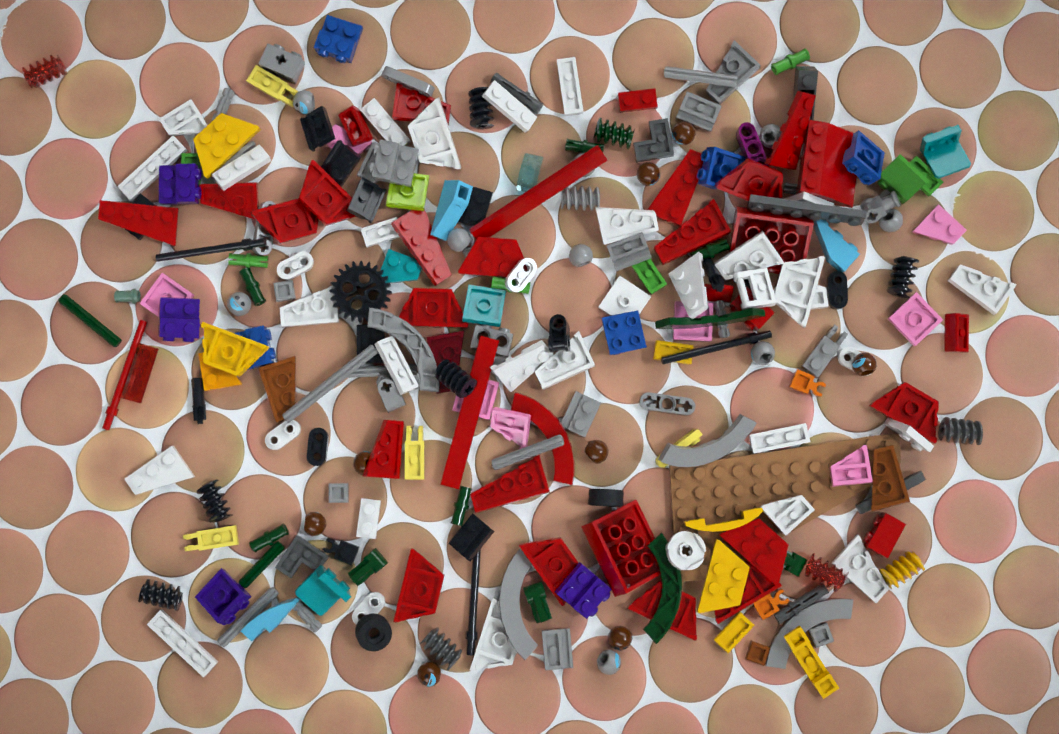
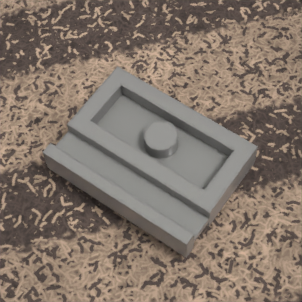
[676,92,722,132]
[607,232,652,271]
[561,391,601,438]
[542,628,573,670]

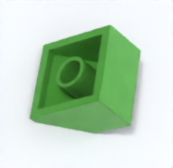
[877,154,929,204]

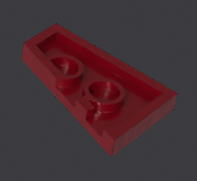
[426,331,465,394]

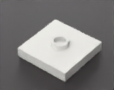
[598,276,651,316]

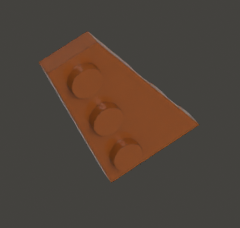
[259,356,296,423]
[871,445,910,512]

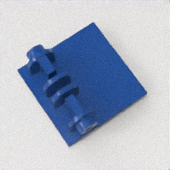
[601,310,647,355]

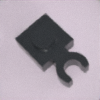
[323,538,360,565]

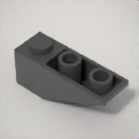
[794,66,818,120]

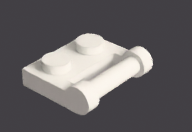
[733,268,777,310]

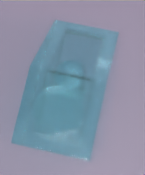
[517,153,544,192]

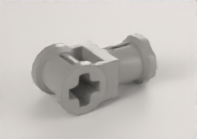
[860,191,901,223]

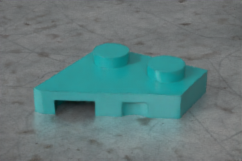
[381,249,422,283]

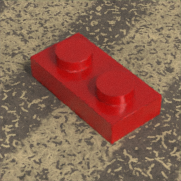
[618,88,658,113]

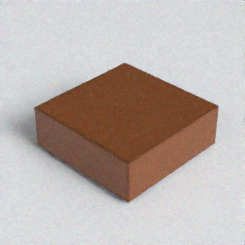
[745,640,770,666]

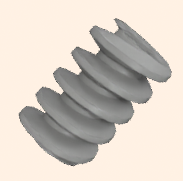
[561,186,600,211]

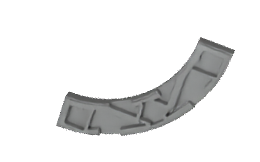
[367,308,439,392]
[658,414,757,467]
[499,549,538,660]
[765,598,853,669]

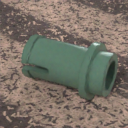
[114,289,141,304]

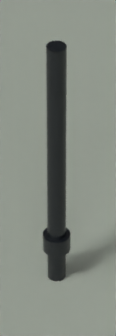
[156,238,267,262]
[661,330,772,365]
[466,549,481,656]

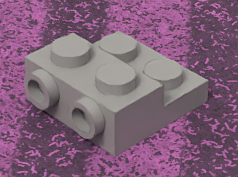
[369,139,419,187]

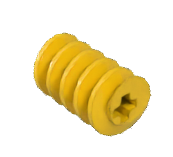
[879,551,925,589]

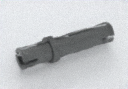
[490,73,543,114]
[773,583,829,624]

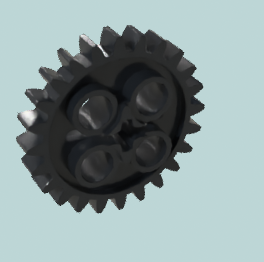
[329,261,392,323]

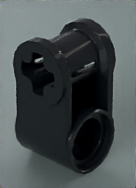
[548,314,570,353]

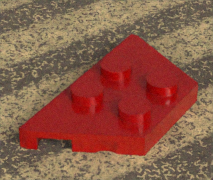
[715,158,783,201]
[298,160,357,226]
[251,199,318,244]
[458,236,527,277]
[399,288,469,328]
[869,382,939,444]
[719,518,789,586]
[519,537,579,606]
[393,548,445,623]
[715,561,782,624]
[627,581,697,641]

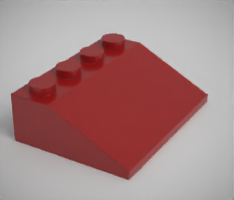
[796,120,857,208]
[729,206,814,274]
[581,500,661,597]

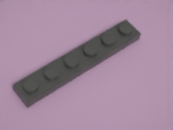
[747,194,867,226]

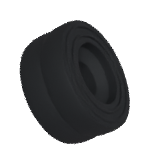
[588,489,624,507]
[355,613,392,652]

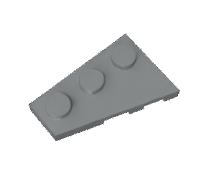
[706,40,761,105]

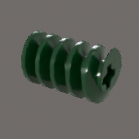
[593,117,635,150]

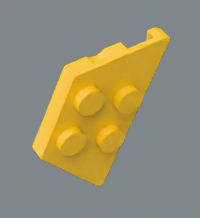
[193,113,261,179]
[201,322,269,377]
[697,539,750,613]

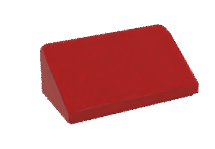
[338,105,373,147]
[704,284,734,303]
[944,313,969,353]

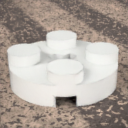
[665,531,706,570]

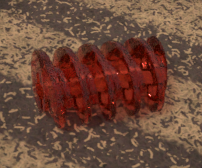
[22,54,67,88]
[805,553,849,592]

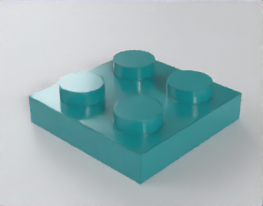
[462,284,506,327]

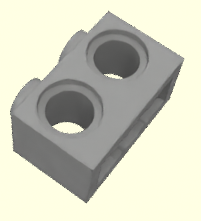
[470,324,513,358]

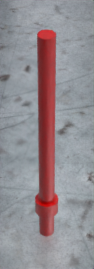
[102,320,147,430]

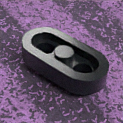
[827,271,848,310]
[307,428,329,466]

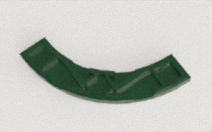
[655,308,765,329]
[643,533,682,644]

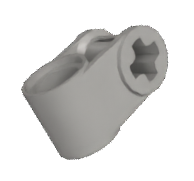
[376,374,406,413]

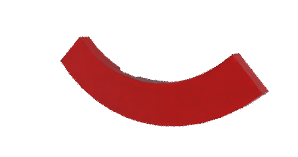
[511,392,575,485]

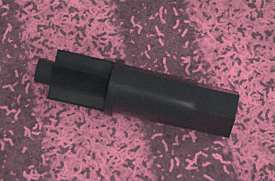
[702,258,725,292]
[191,378,206,424]

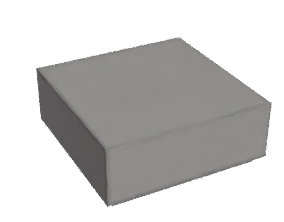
[273,280,296,302]
[329,483,349,503]
[808,622,834,648]

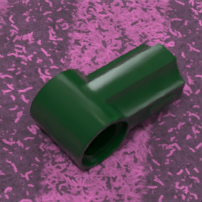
[348,548,388,586]
[783,550,808,577]
[523,581,552,623]

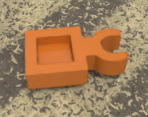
[789,369,826,397]
[753,589,789,620]

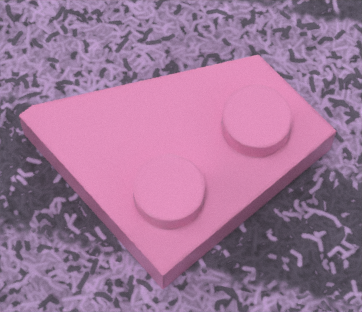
[830,445,873,487]

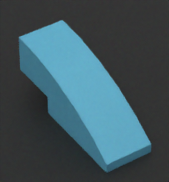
[241,597,300,641]

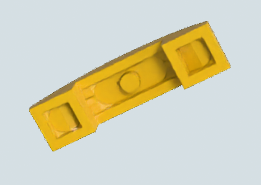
[683,507,763,532]
[783,625,839,699]

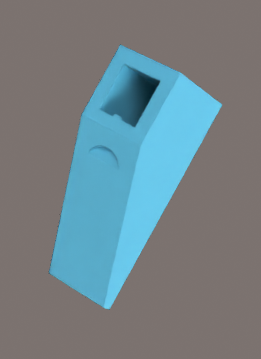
[430,180,473,241]
[813,220,860,273]

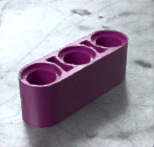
[736,122,769,167]

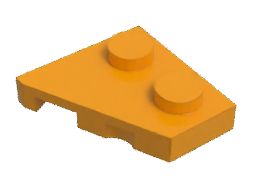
[198,352,242,391]

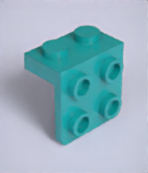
[920,125,971,179]
[295,564,351,616]

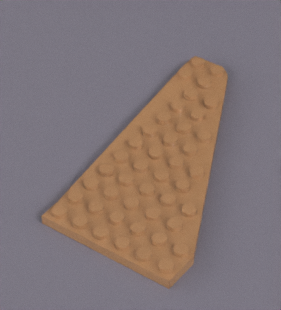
[669,434,901,581]

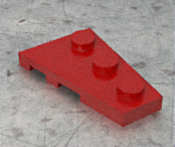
[392,83,451,126]
[199,182,259,220]
[363,420,404,479]

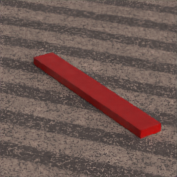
[469,145,608,239]
[440,336,500,490]

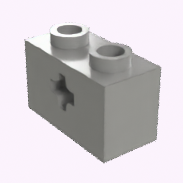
[258,44,305,84]

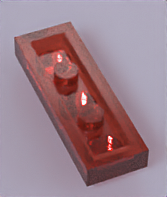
[121,343,159,403]

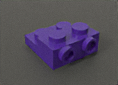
[159,164,202,205]
[158,297,200,342]
[555,562,611,619]
[195,568,252,625]

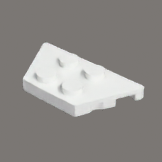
[408,97,461,169]
[774,256,825,328]
[470,597,516,671]

